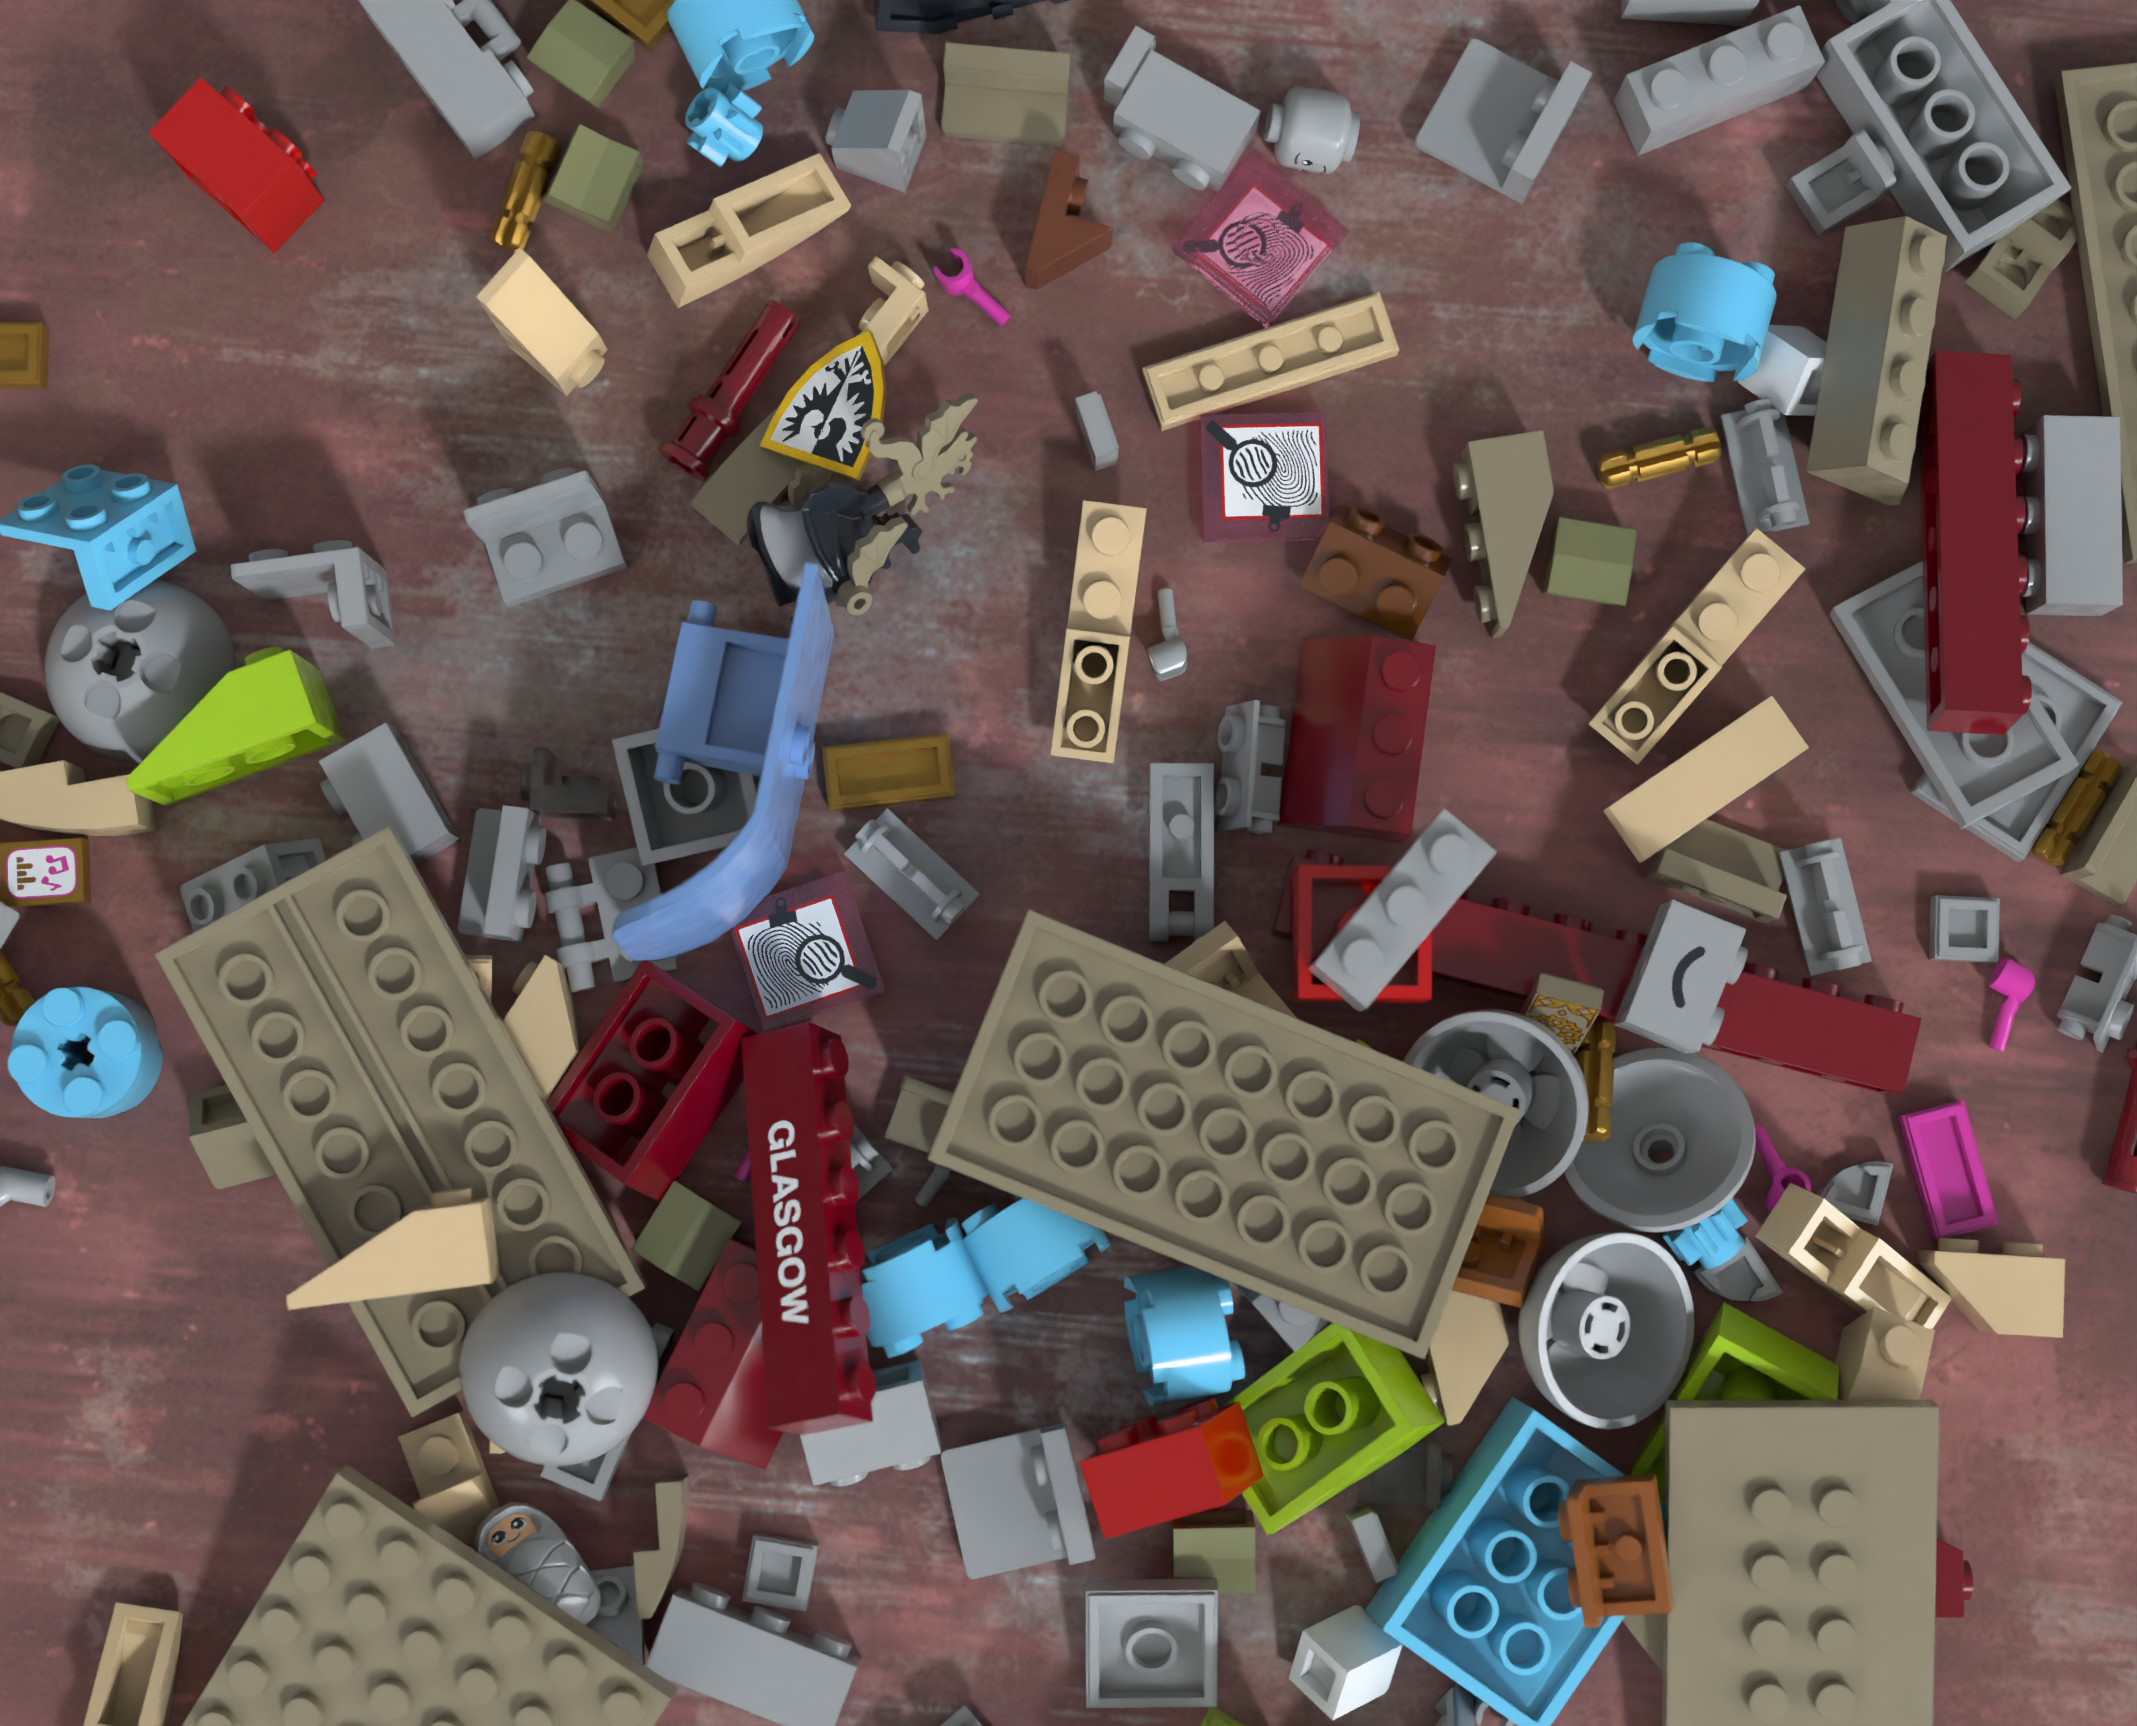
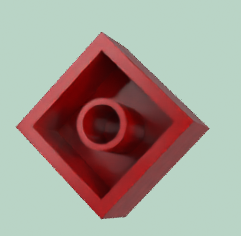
[148,77,325,254]
[1292,865,1432,1003]
[1079,1397,1264,1539]

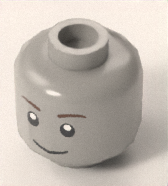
[1264,86,1360,174]

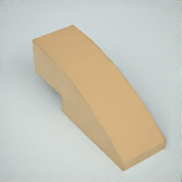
[647,153,851,308]
[1603,696,1809,863]
[0,760,157,836]
[1755,1182,1952,1329]
[83,1602,183,1726]

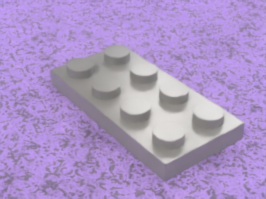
[1829,561,2079,830]

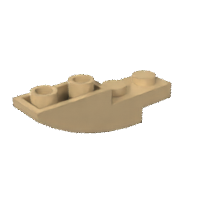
[1051,500,1147,763]
[1588,528,1806,765]

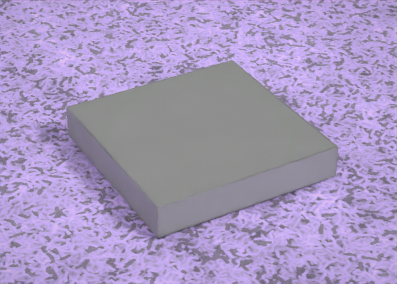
[1086,1579,1218,1708]

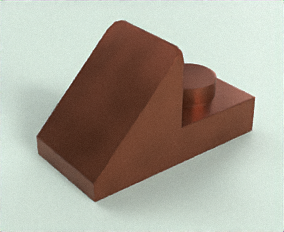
[1025,150,1113,290]

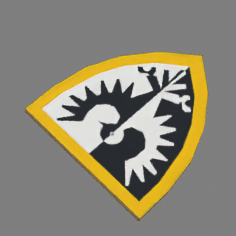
[759,330,887,481]

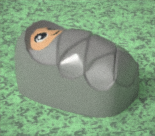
[474,1502,601,1625]

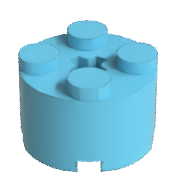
[667,0,814,92]
[1633,242,1777,382]
[8,987,163,1118]
[961,1198,1111,1313]
[861,1218,989,1358]
[1124,1265,1245,1407]

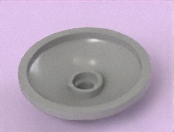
[1564,1047,1756,1232]

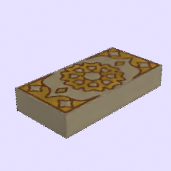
[1519,973,1604,1056]

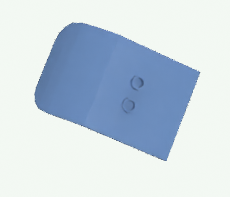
[611,563,835,961]

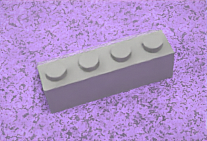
[1816,0,2072,273]

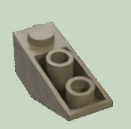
[1453,430,1554,639]

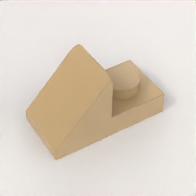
[398,1410,500,1548]

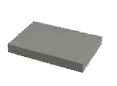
[1910,642,2123,862]

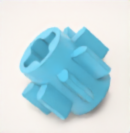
[685,83,763,167]
[1663,1198,1748,1269]

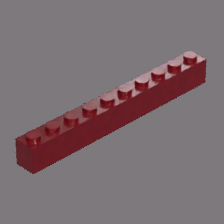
[1271,849,1922,1095]

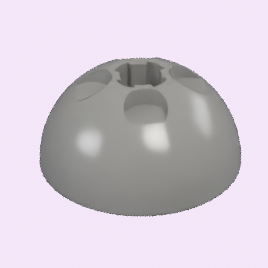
[44,579,236,764]
[1403,1009,1589,1198]
[1518,1232,1694,1429]
[459,1273,658,1466]

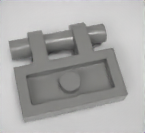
[544,847,680,993]

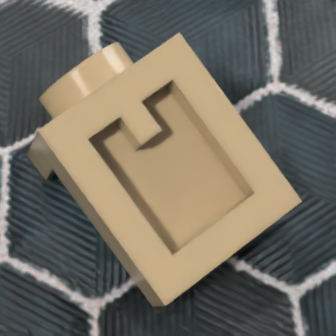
[859,257,929,366]

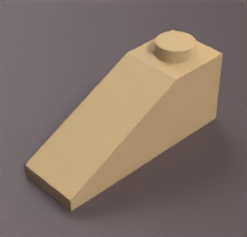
[476,248,608,396]
[286,1188,500,1310]
[1835,1307,1935,1400]

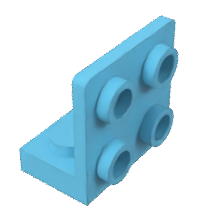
[0,464,196,611]

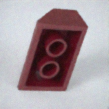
[1278,636,1436,843]
[546,960,758,1202]
[643,1237,784,1469]

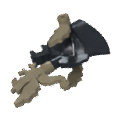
[746,392,978,624]

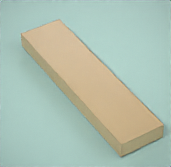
[1142,292,1399,431]

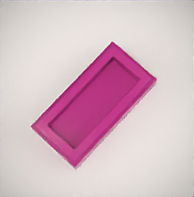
[1896,1100,1999,1241]

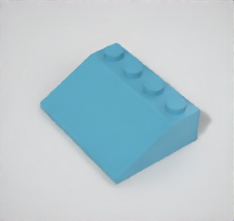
[1364,1396,1664,1726]

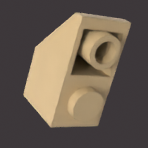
[499,955,584,1102]
[1917,1238,2065,1338]
[1419,1290,1509,1426]

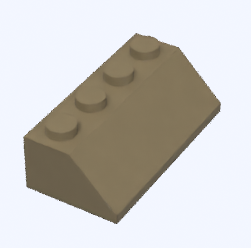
[1806,216,1947,506]

